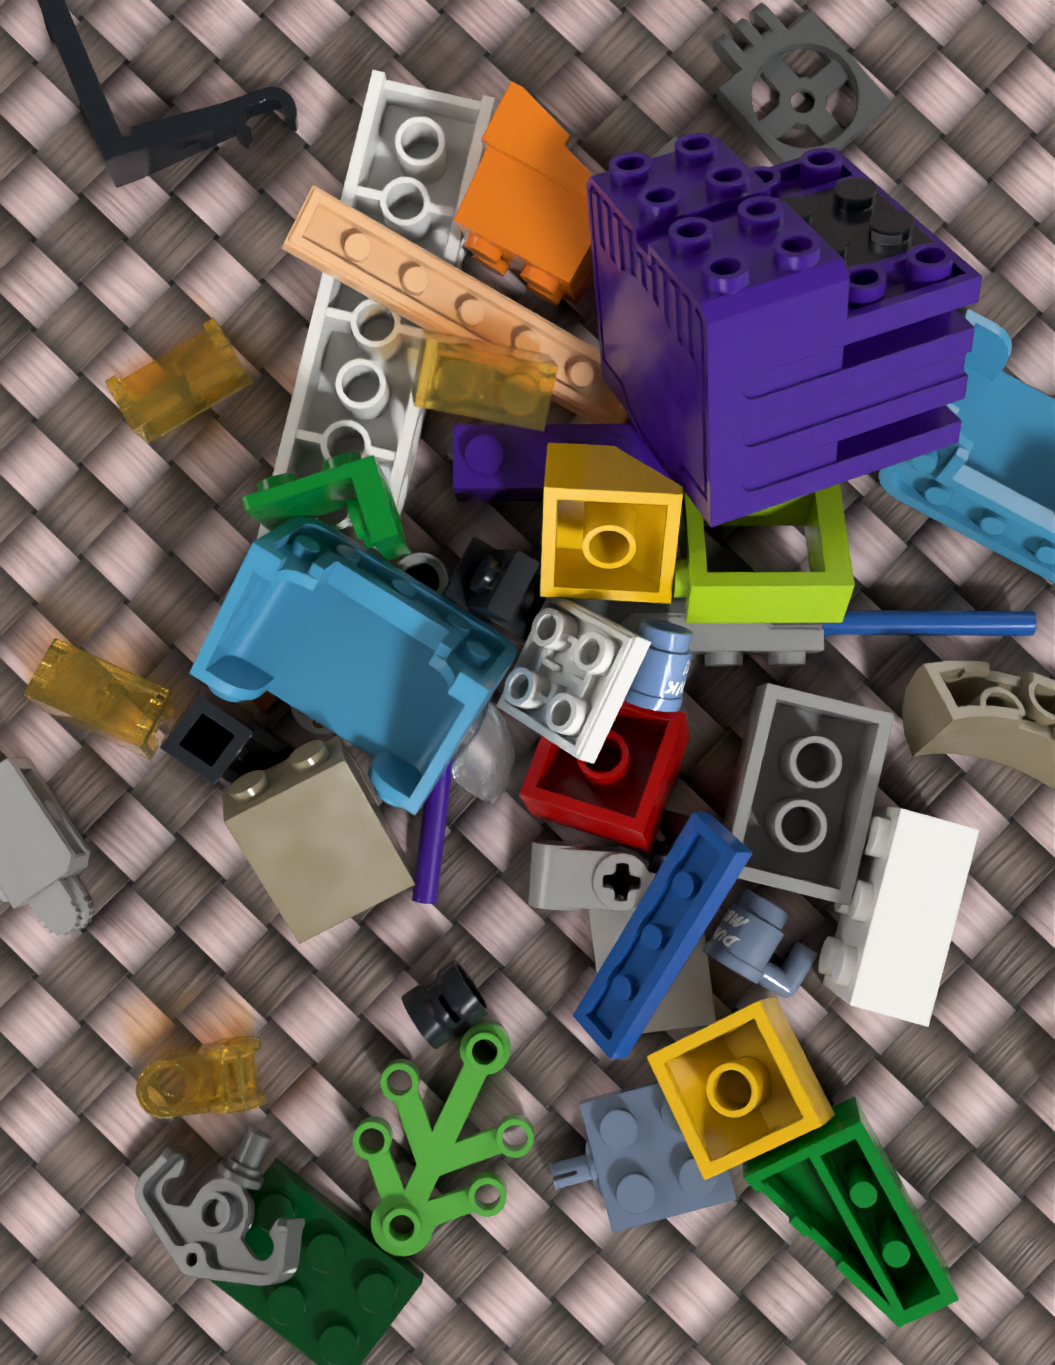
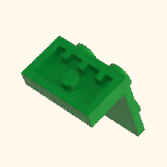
[241,452,411,561]

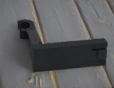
[37,0,298,188]

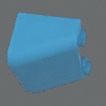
[879,309,1055,584]
[189,516,517,815]

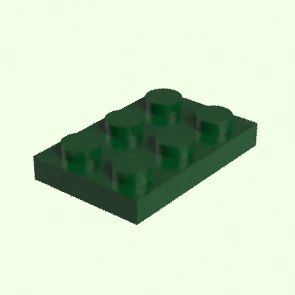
[208,1158,424,1365]

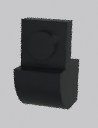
[442,537,546,643]
[160,687,297,785]

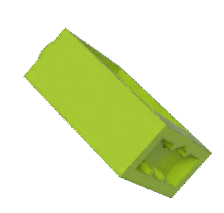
[672,483,855,623]

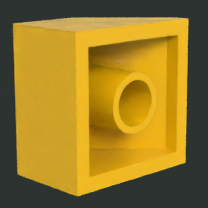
[540,443,683,604]
[646,996,835,1180]

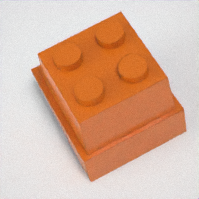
[454,81,594,306]

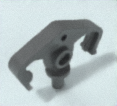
[135,1127,305,1286]

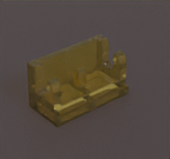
[105,318,254,444]
[23,638,174,760]

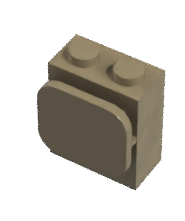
[222,735,415,944]

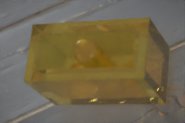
[411,329,558,431]

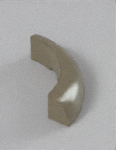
[902,661,1055,790]

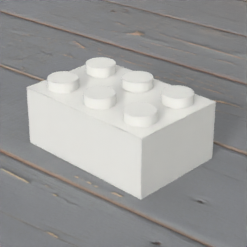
[818,804,979,1027]

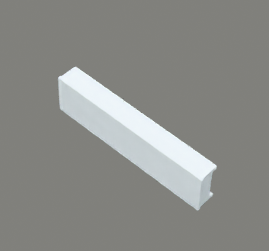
[257,70,496,563]

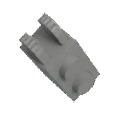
[0,758,95,936]

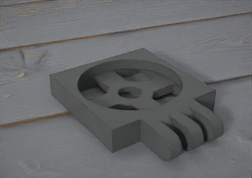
[712,3,892,165]

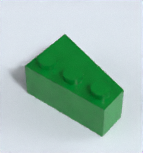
[743,1096,959,1328]

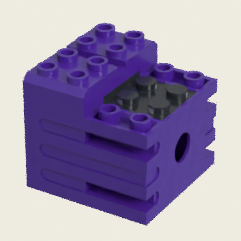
[586,133,982,527]

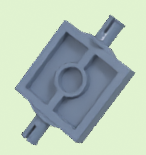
[549,1080,737,1233]

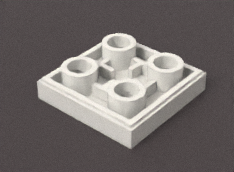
[497,597,651,763]

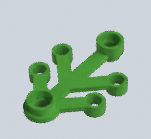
[353,1019,534,1256]

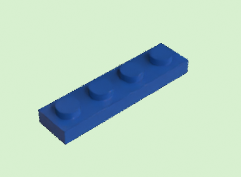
[573,812,753,1060]

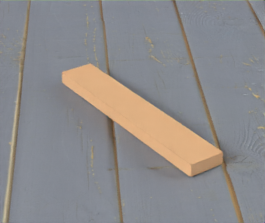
[281,185,629,424]

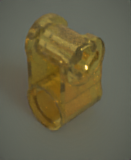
[136,1036,267,1119]

